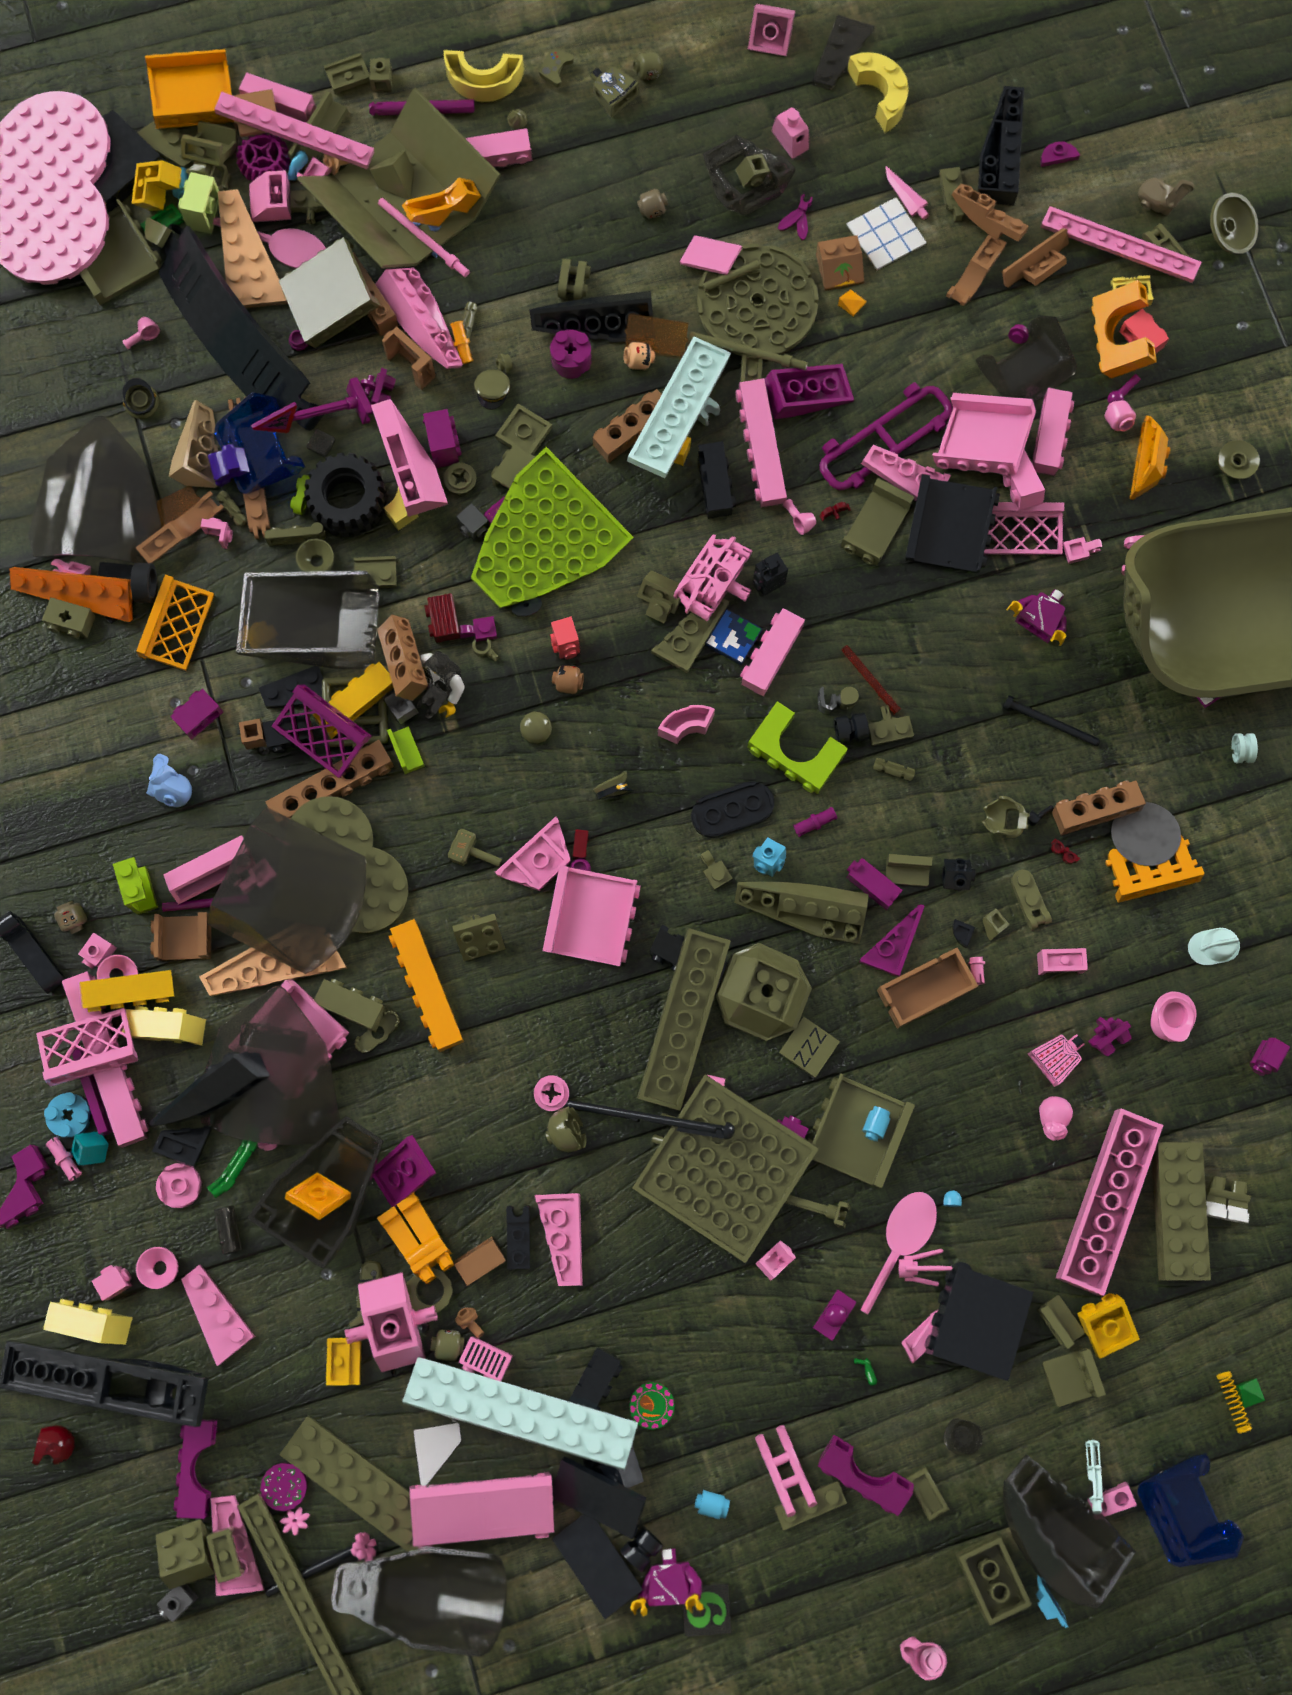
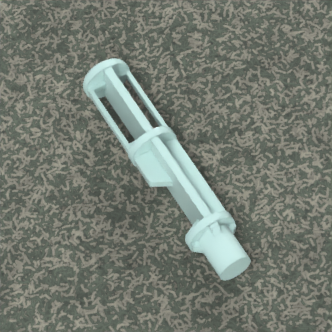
[1086,1440,1104,1514]

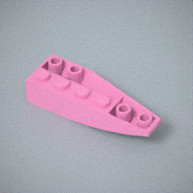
[375,268,463,369]
[371,399,448,517]

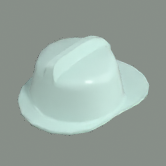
[1188,928,1240,965]

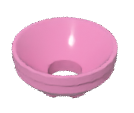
[97,955,138,980]
[136,1247,178,1289]

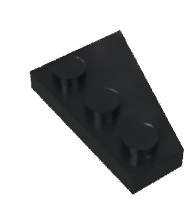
[259,665,324,709]

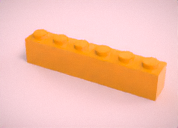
[389,919,464,1052]

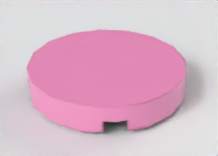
[156,1163,202,1208]

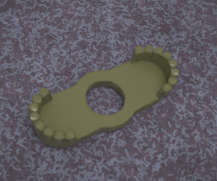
[355,1011,400,1053]

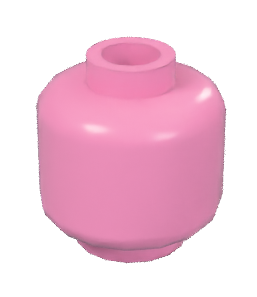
[1105,400,1136,432]

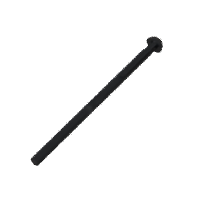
[566,1100,735,1139]

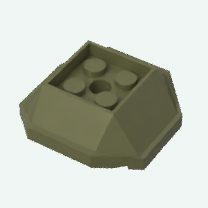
[716,943,812,1041]

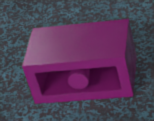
[170,688,223,740]

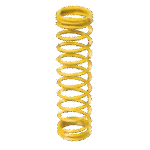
[1216,1371,1252,1433]

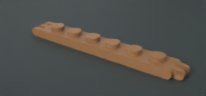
[228,396,271,539]

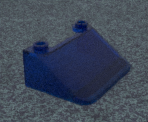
[215,392,305,494]
[1137,1454,1244,1567]

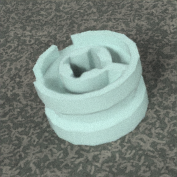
[1231,733,1258,763]

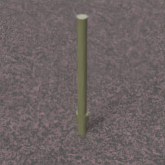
[689,332,808,370]

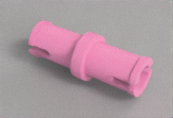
[46,1137,82,1181]

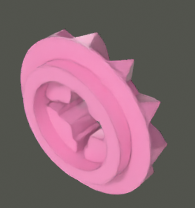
[534,1075,569,1111]

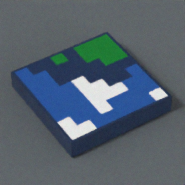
[705,609,762,666]

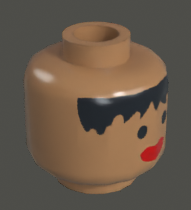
[552,665,584,694]

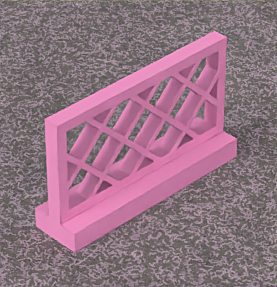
[984,502,1064,555]
[36,1008,138,1087]

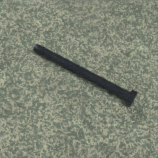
[1003,695,1100,746]

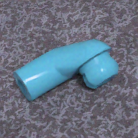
[287,150,308,181]

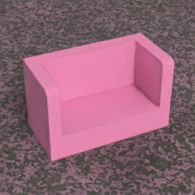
[1037,948,1088,975]

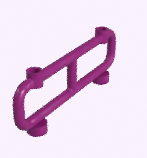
[819,382,953,490]

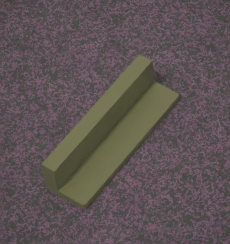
[288,90,348,172]

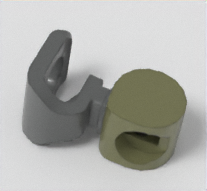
[817,687,859,714]

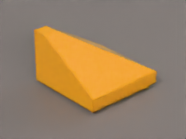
[838,290,866,317]

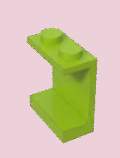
[113,857,158,915]

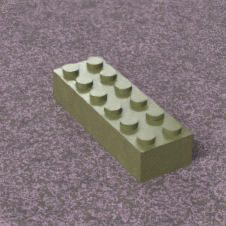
[1152,1142,1211,1280]

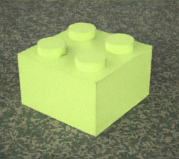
[178,172,219,234]

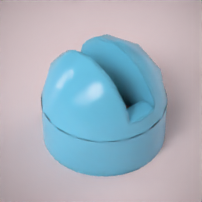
[943,1190,962,1207]

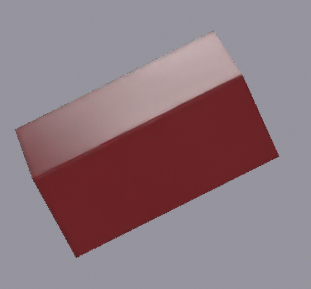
[573,829,589,860]

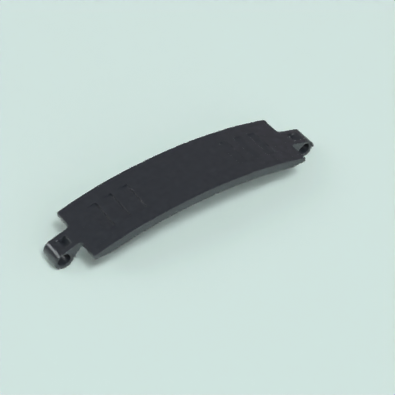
[158,224,324,431]

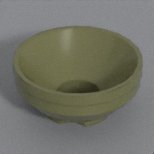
[296,539,334,577]

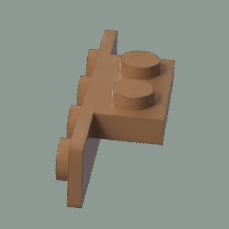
[1002,228,1069,288]

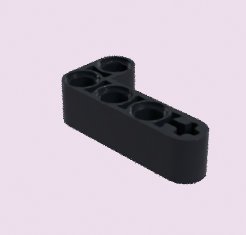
[0,911,66,994]

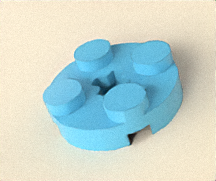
[44,1092,92,1137]

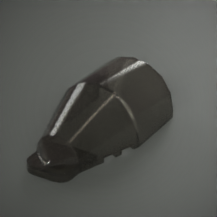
[332,1546,507,1657]

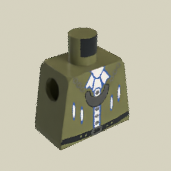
[591,67,639,118]

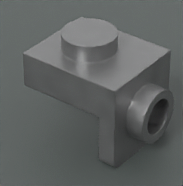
[383,689,418,724]

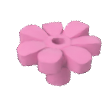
[351,1532,377,1563]

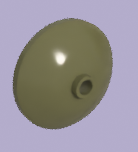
[1210,193,1258,255]

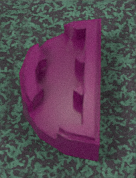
[1040,142,1080,167]

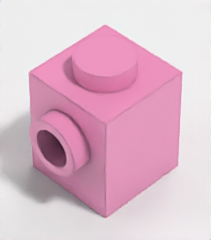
[78,933,117,969]
[92,1265,132,1301]

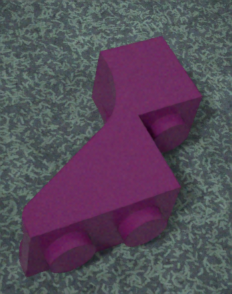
[0,1145,50,1229]

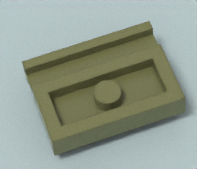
[324,53,370,94]
[354,556,397,589]

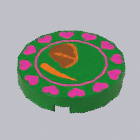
[629,1382,675,1430]

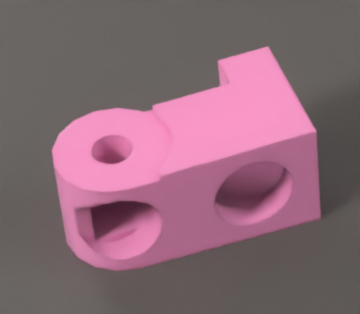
[1088,1482,1137,1518]

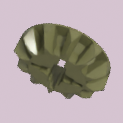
[444,463,477,495]

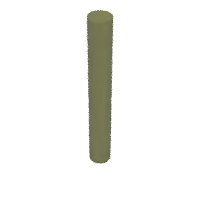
[702,260,760,292]

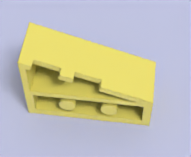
[122,1006,206,1046]
[43,1299,133,1345]

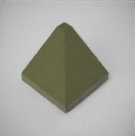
[982,908,1010,941]

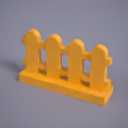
[1105,835,1205,903]

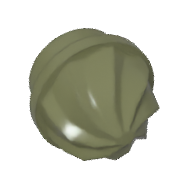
[507,109,527,130]

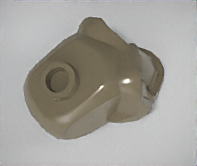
[1138,178,1195,216]

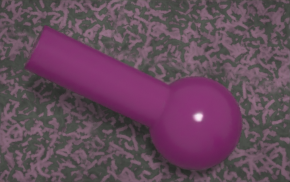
[1107,374,1141,404]

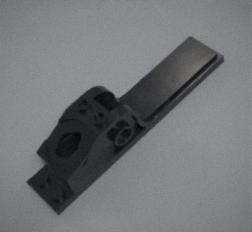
[0,1341,209,1427]

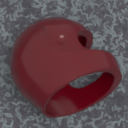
[32,1425,75,1466]

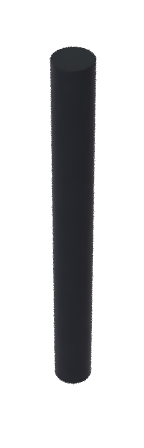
[265,1546,353,1597]

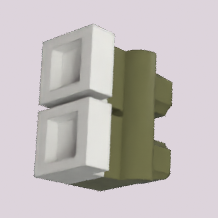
[1205,1176,1251,1223]

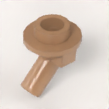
[455,1307,484,1339]

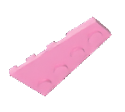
[861,445,951,501]
[535,1193,582,1286]
[181,1265,255,1366]
[211,1495,265,1596]

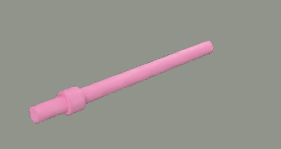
[378,198,470,277]

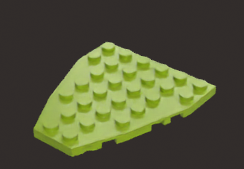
[471,447,634,609]

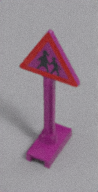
[251,377,373,433]

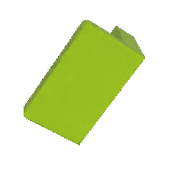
[387,727,425,774]

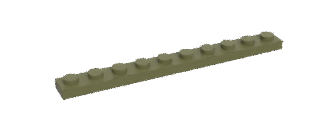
[238,1493,362,1695]

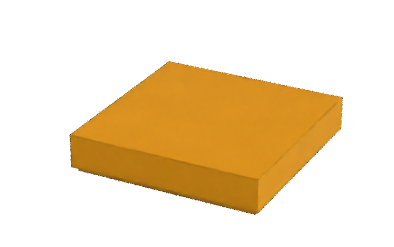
[285,1172,351,1220]

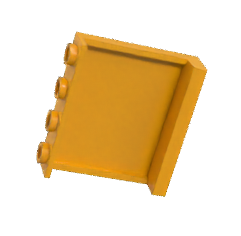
[145,49,234,129]

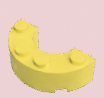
[444,50,524,102]
[847,52,908,133]

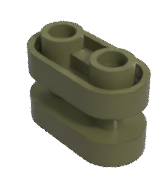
[558,259,591,300]

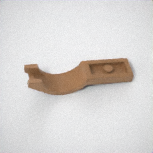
[946,234,1007,306]
[136,491,224,563]

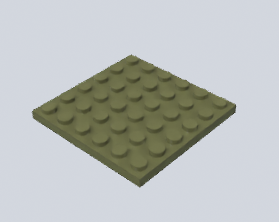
[632,1074,819,1263]

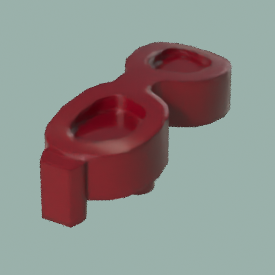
[820,502,851,522]
[1051,838,1080,864]

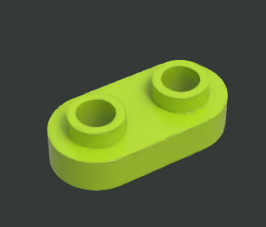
[290,475,310,516]

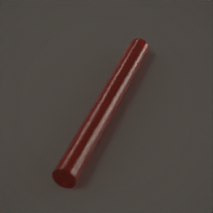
[841,645,901,714]

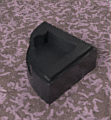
[952,919,975,948]

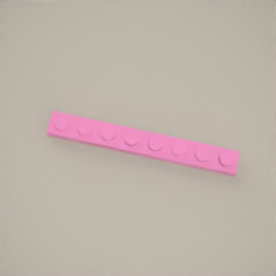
[215,92,374,169]
[1041,206,1201,283]

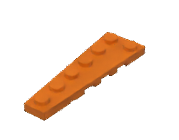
[10,567,133,622]

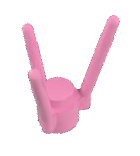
[899,1249,952,1286]

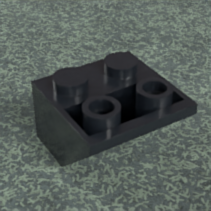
[582,1445,644,1488]

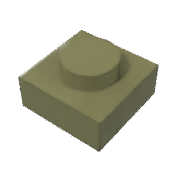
[645,594,673,623]

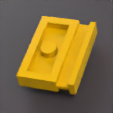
[326,1338,361,1385]

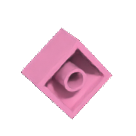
[748,4,795,56]

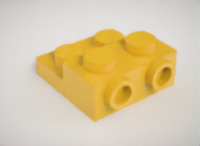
[1077,1293,1140,1359]

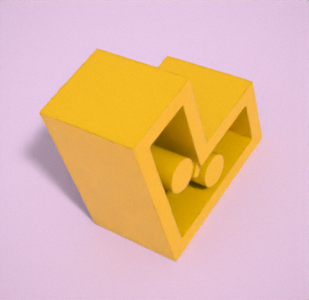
[131,160,182,211]

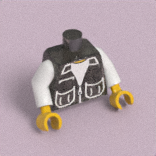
[420,651,465,718]

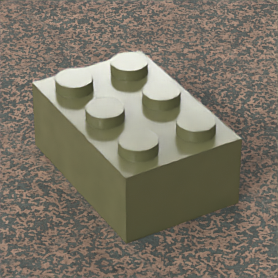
[954,1534,1032,1625]

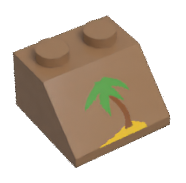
[816,235,864,291]

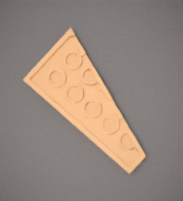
[218,190,288,308]
[199,922,347,997]

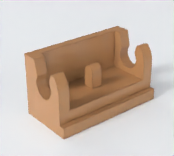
[454,1237,506,1286]

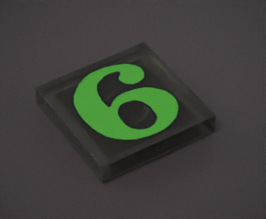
[683,1583,732,1637]

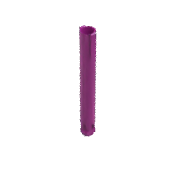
[369,99,475,116]

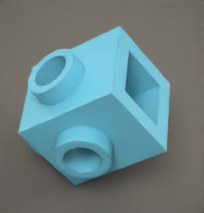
[752,837,786,877]

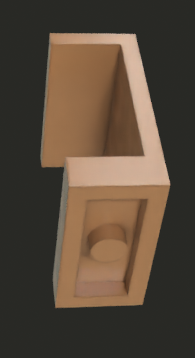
[150,912,211,961]

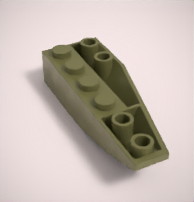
[734,882,868,944]

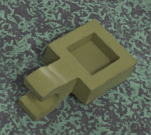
[700,850,733,890]

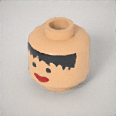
[624,342,655,370]

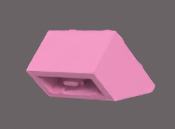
[249,170,291,222]

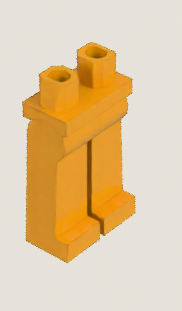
[377,1193,454,1284]

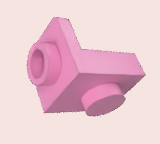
[296,157,332,177]
[201,518,233,549]
[755,1241,796,1281]

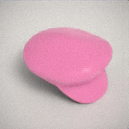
[1151,991,1196,1042]

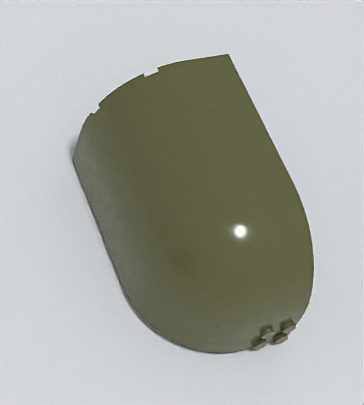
[1123,507,1292,698]

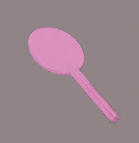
[213,217,326,269]
[861,1192,937,1314]

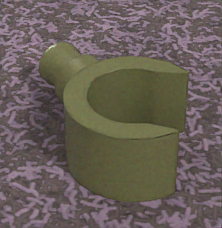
[472,638,499,661]

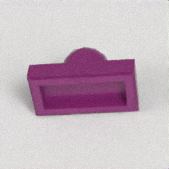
[813,1289,857,1341]

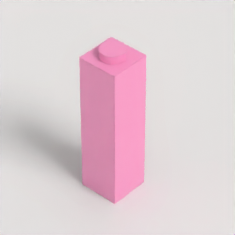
[239,73,316,123]

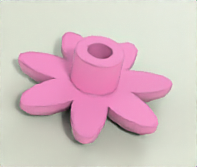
[280,1507,310,1536]

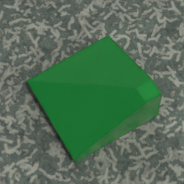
[1236,1378,1265,1408]

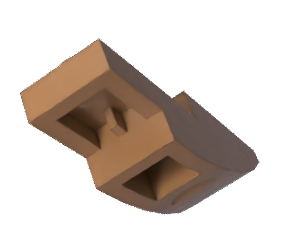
[952,183,1029,241]

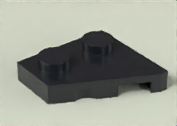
[152,1126,212,1168]

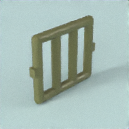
[322,673,388,749]

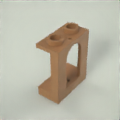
[382,326,436,390]

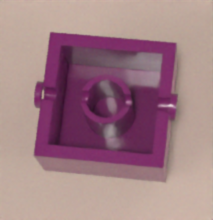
[423,409,462,468]

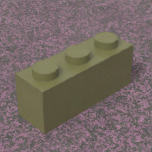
[314,978,387,1032]

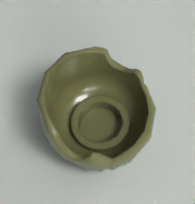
[520,711,552,744]

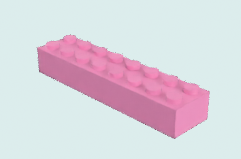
[1056,1108,1163,1296]

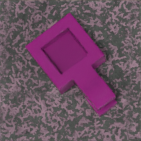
[459,616,497,642]

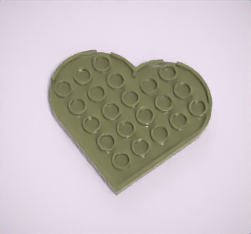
[269,796,408,933]

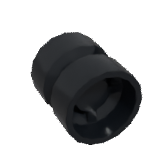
[834,712,869,744]
[620,1525,664,1572]

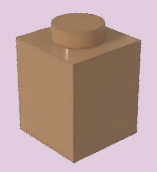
[239,719,267,750]

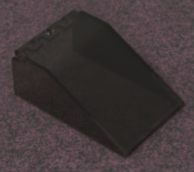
[236,571,380,669]

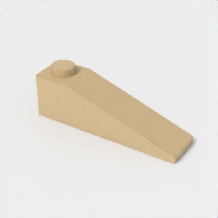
[169,400,218,488]

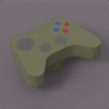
[539,50,574,87]

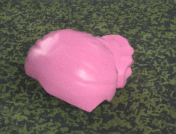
[1039,1096,1073,1141]
[900,1637,947,1680]

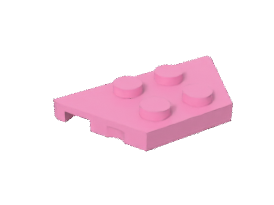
[495,817,571,891]

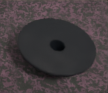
[511,597,542,617]

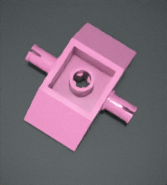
[345,1272,438,1372]

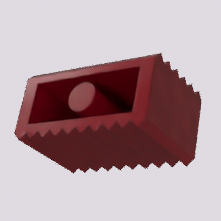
[424,593,461,643]

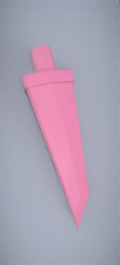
[886,166,929,220]

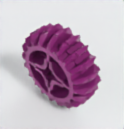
[236,133,291,182]

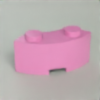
[658,705,715,744]

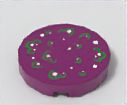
[260,1462,308,1511]

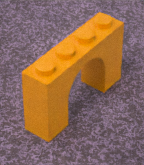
[1091,280,1157,379]

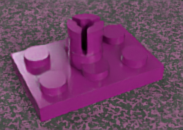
[370,1135,436,1208]

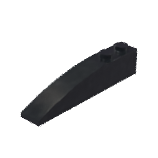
[529,291,655,342]

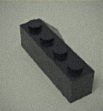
[650,924,728,994]

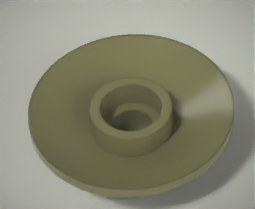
[1218,440,1260,480]

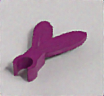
[778,194,813,240]

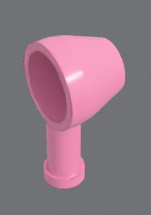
[122,317,160,350]
[783,499,816,535]

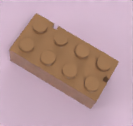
[877,948,978,1029]

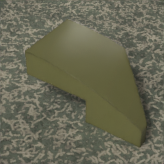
[145,217,172,248]

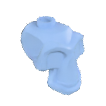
[146,754,192,807]

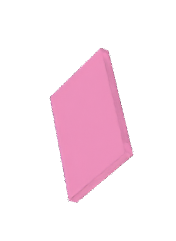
[680,236,742,275]

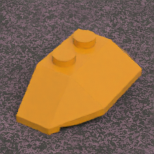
[1130,415,1170,500]

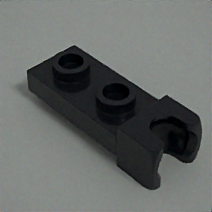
[506,1205,530,1269]

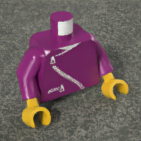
[1006,589,1067,646]
[631,1548,703,1616]

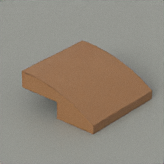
[233,89,277,137]

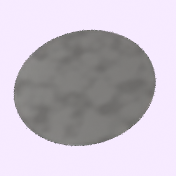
[1111,802,1181,866]

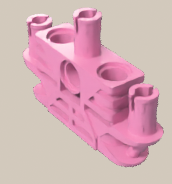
[674,534,752,621]

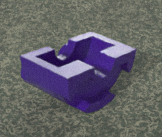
[208,444,250,487]

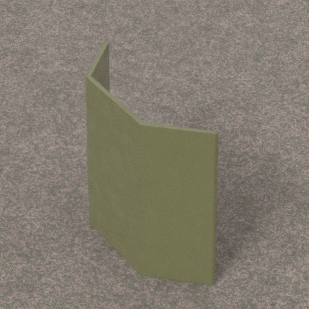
[297,88,501,268]

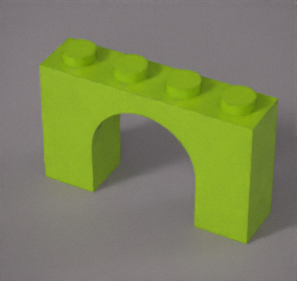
[748,701,848,794]

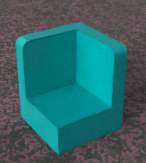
[71,1132,108,1166]

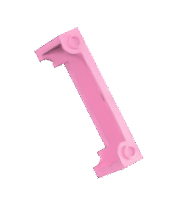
[410,1472,554,1550]

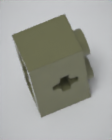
[42,597,96,639]

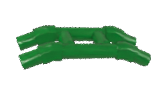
[207,1122,260,1198]

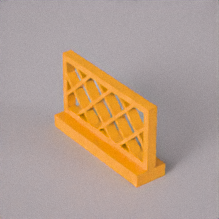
[136,574,214,671]

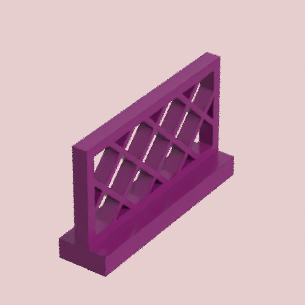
[271,684,371,778]

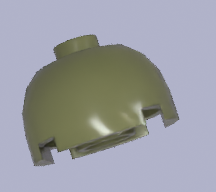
[546,1106,587,1152]

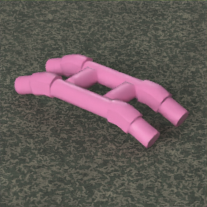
[755,1425,817,1517]

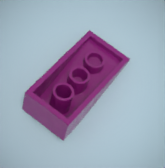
[764,364,854,419]

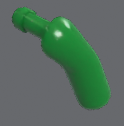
[854,1358,877,1386]

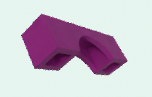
[174,1420,218,1519]
[818,1435,914,1516]

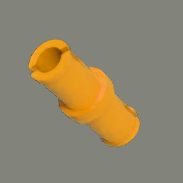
[450,321,474,364]

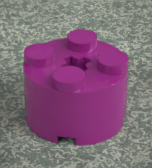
[550,330,592,379]

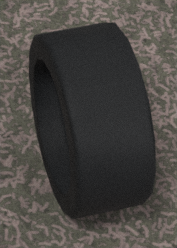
[131,563,157,603]

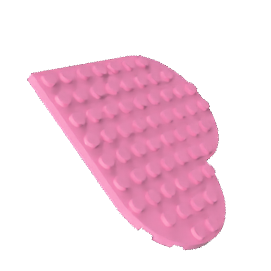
[0,91,111,285]

